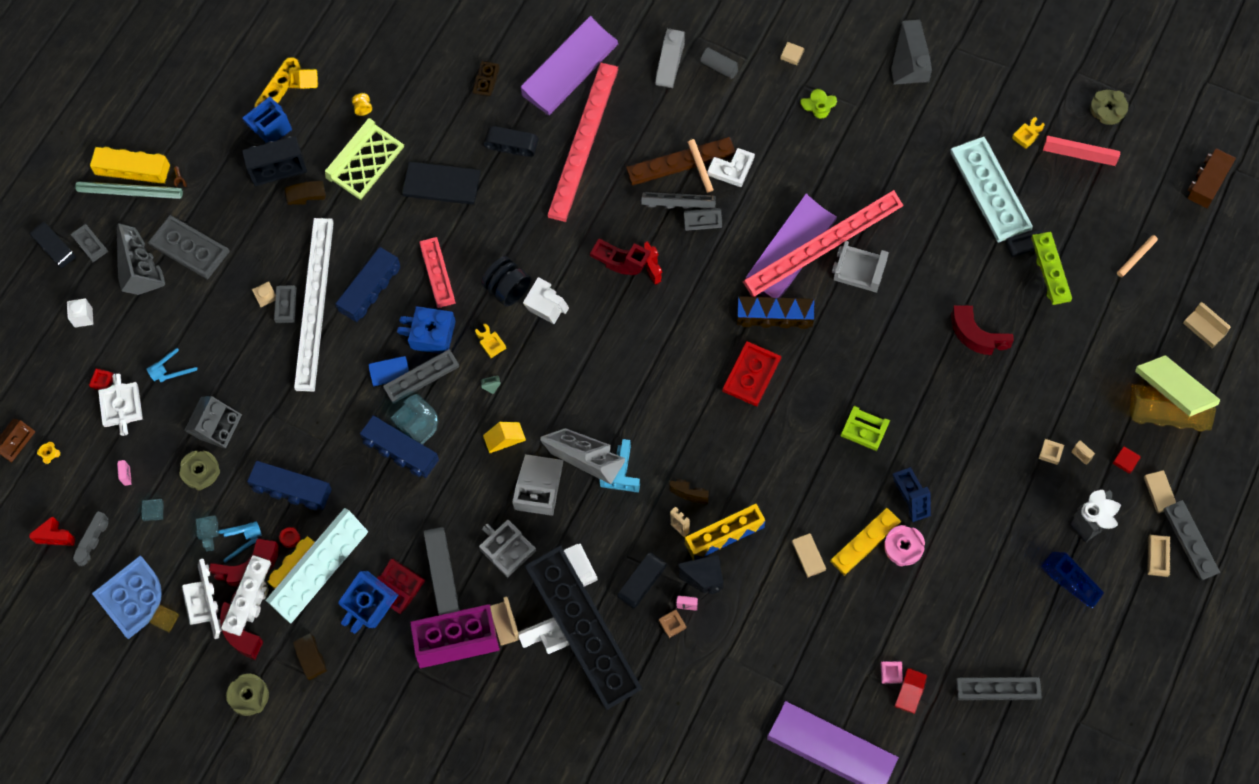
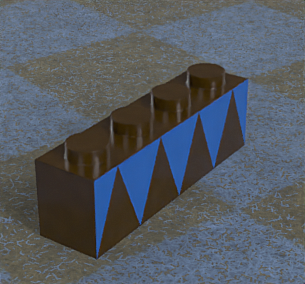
[737,297,814,329]

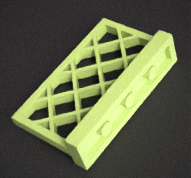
[325,118,404,200]

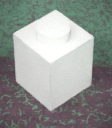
[67,298,93,327]

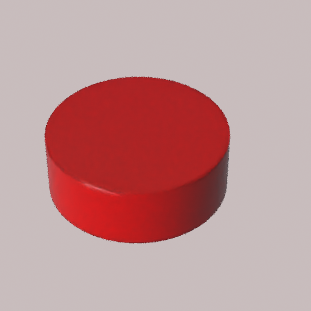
[279,527,300,548]

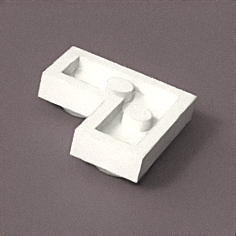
[707,148,755,187]

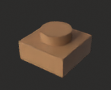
[659,610,686,638]

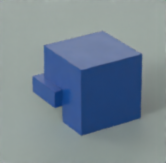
[242,97,292,143]

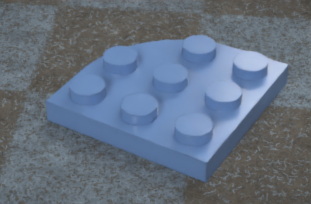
[92,555,161,639]

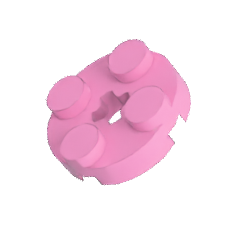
[884,525,925,566]

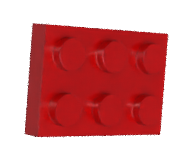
[722,341,781,407]

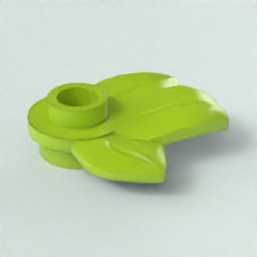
[801,89,837,118]

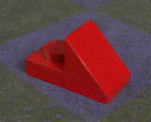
[29,517,75,546]

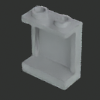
[832,241,889,292]

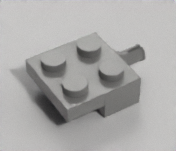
[479,520,536,578]

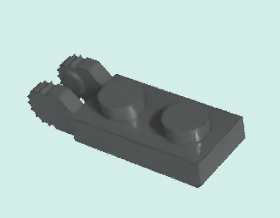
[73,511,108,566]

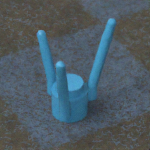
[147,348,198,382]
[218,521,262,563]

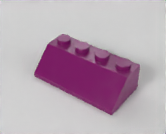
[411,604,500,668]

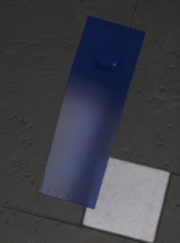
[1041,552,1104,608]

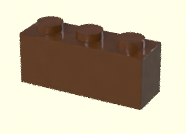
[1187,148,1236,209]

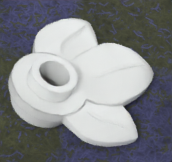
[1081,490,1121,529]

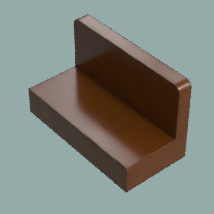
[0,419,36,462]

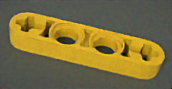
[255,58,300,107]

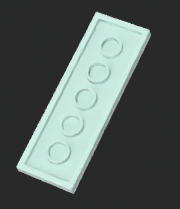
[950,137,1033,242]
[266,508,368,623]

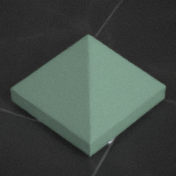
[480,376,501,394]

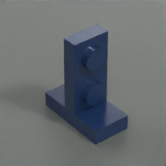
[893,467,931,522]

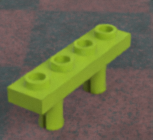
[1031,232,1072,305]

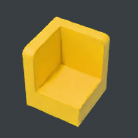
[289,69,318,88]

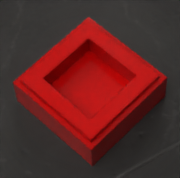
[89,368,114,390]
[1113,446,1141,474]

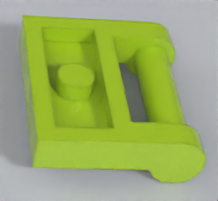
[841,406,890,451]

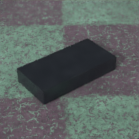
[1005,229,1043,257]

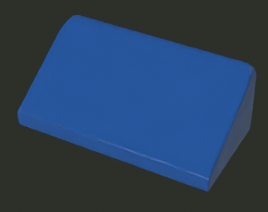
[369,356,409,386]

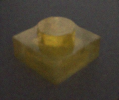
[150,605,179,632]

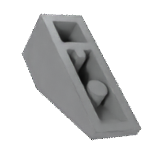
[655,29,685,88]

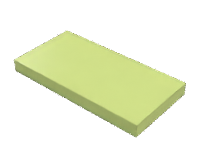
[1135,355,1220,417]

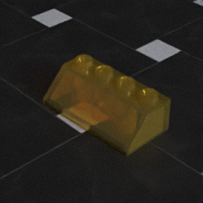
[1130,384,1216,431]

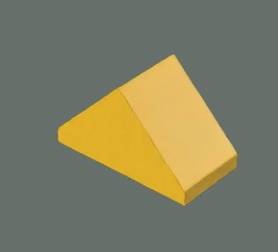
[483,422,526,453]

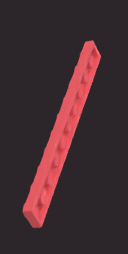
[548,63,618,222]
[743,190,903,297]

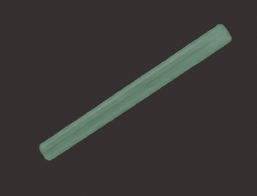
[75,181,183,199]

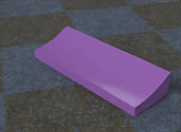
[521,16,618,115]
[746,194,837,298]
[768,701,899,784]

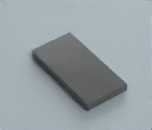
[148,215,230,280]

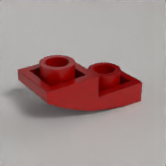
[644,241,662,285]

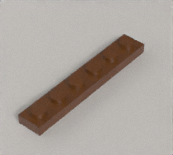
[626,137,736,186]

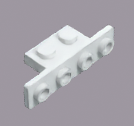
[221,556,271,636]
[182,559,222,639]
[518,618,569,654]

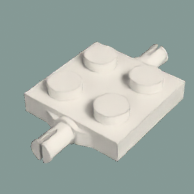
[98,374,143,436]

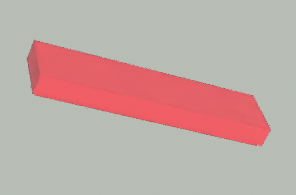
[1043,136,1120,166]
[419,237,455,308]

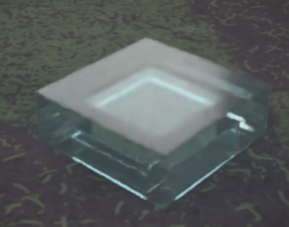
[142,499,164,521]

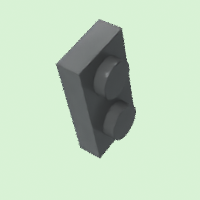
[684,208,722,231]
[71,224,108,262]
[274,285,296,323]

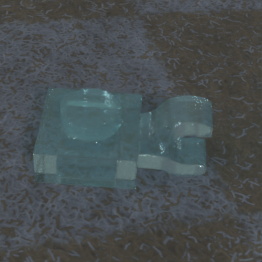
[196,516,219,551]

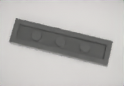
[642,192,716,209]
[383,349,459,404]
[1163,500,1220,581]
[956,678,1042,700]

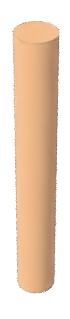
[688,139,713,193]
[1117,235,1158,277]

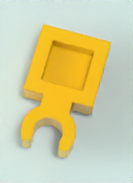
[1012,117,1045,149]
[475,324,506,358]

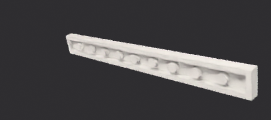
[294,218,333,391]

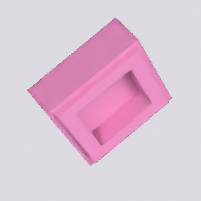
[117,460,132,486]
[677,596,698,611]
[881,662,903,683]

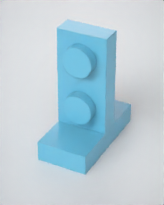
[600,439,640,492]

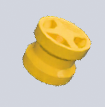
[352,93,372,116]

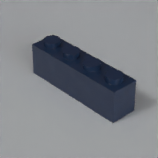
[336,247,400,322]
[360,415,439,478]
[247,461,332,510]

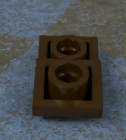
[473,61,500,96]
[284,181,326,205]
[669,479,709,504]
[293,633,327,680]

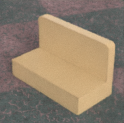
[1183,302,1231,348]
[490,597,520,646]

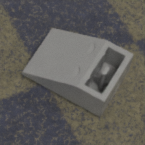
[513,454,563,516]

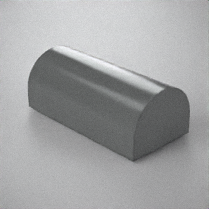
[701,48,738,79]

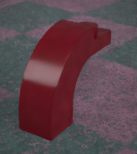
[590,239,651,275]
[951,305,1014,355]
[209,539,280,587]
[220,591,264,660]

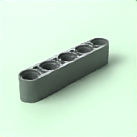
[424,527,460,615]

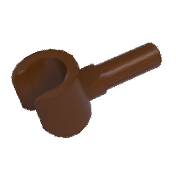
[174,167,187,188]

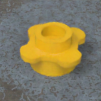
[37,442,60,464]

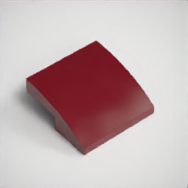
[377,559,425,614]

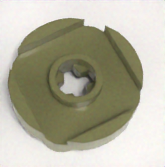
[1090,90,1128,125]
[179,451,220,490]
[227,674,269,716]

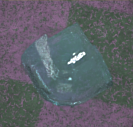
[391,394,438,445]

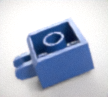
[397,306,456,354]
[338,571,398,634]

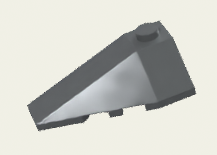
[891,20,932,85]
[117,224,165,295]

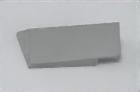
[540,428,625,484]

